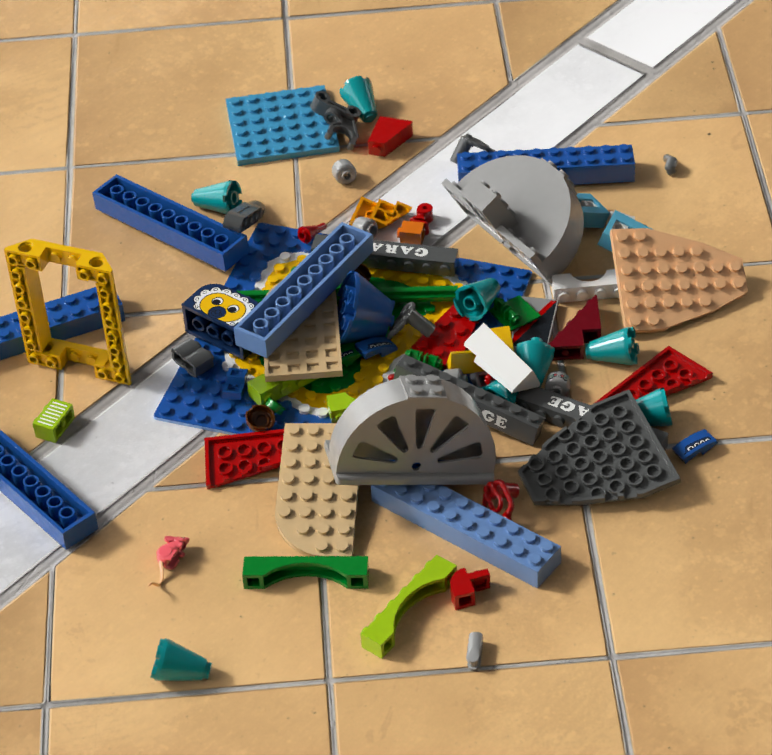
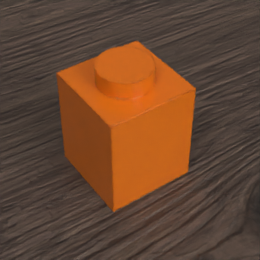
[397,220,425,245]

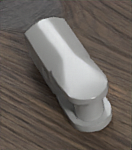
[466,632,484,671]

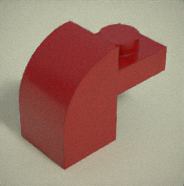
[450,568,490,610]

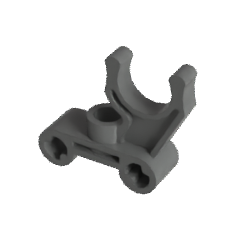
[310,91,361,151]

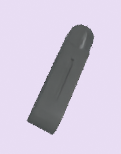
[223,200,265,233]

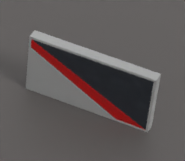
[512,296,558,352]

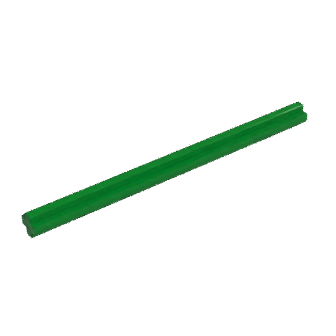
[237,286,458,304]

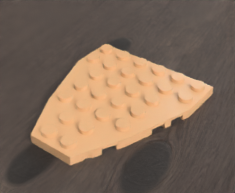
[609,228,748,333]

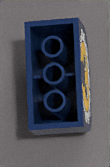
[181,284,259,360]

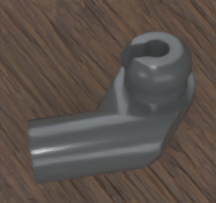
[663,154,678,175]

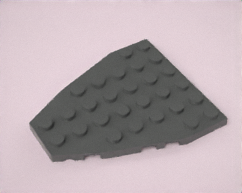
[518,389,681,506]

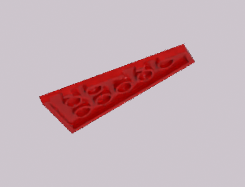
[409,304,479,370]
[595,346,713,403]

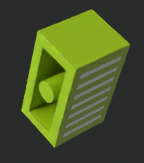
[33,398,75,443]

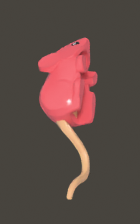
[148,536,190,587]

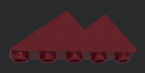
[548,295,601,361]

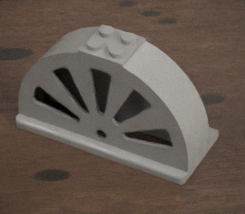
[441,155,584,286]
[324,374,496,485]

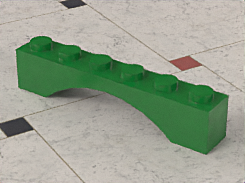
[242,556,369,589]

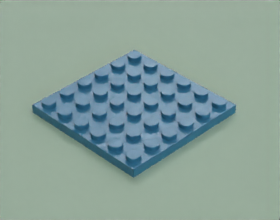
[226,85,340,166]

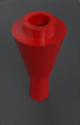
[298,223,327,243]

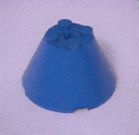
[337,271,395,345]

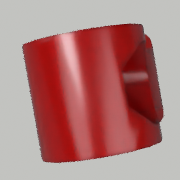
[410,203,433,236]

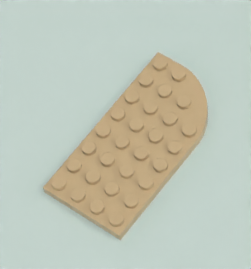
[264,282,343,382]
[275,423,359,556]

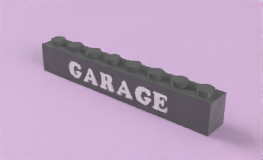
[311,234,459,277]
[393,355,545,446]
[516,387,668,451]

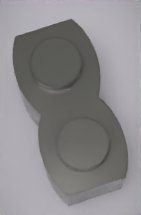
[171,338,214,378]

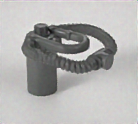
[450,133,495,164]
[387,302,436,340]

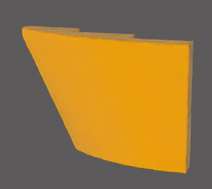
[349,196,412,229]

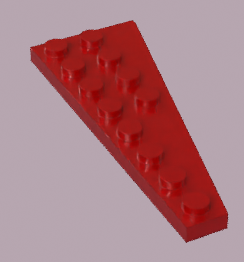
[204,429,284,489]

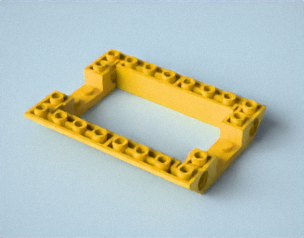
[4,238,132,385]

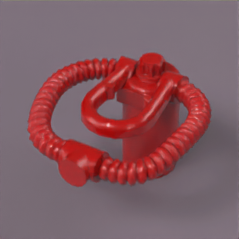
[481,479,519,521]

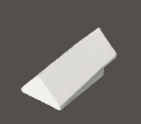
[464,323,540,393]

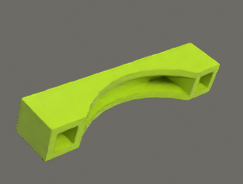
[360,555,457,659]

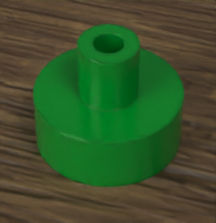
[265,398,285,415]

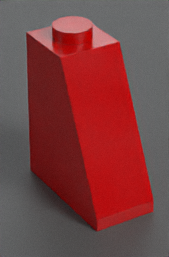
[368,116,413,157]

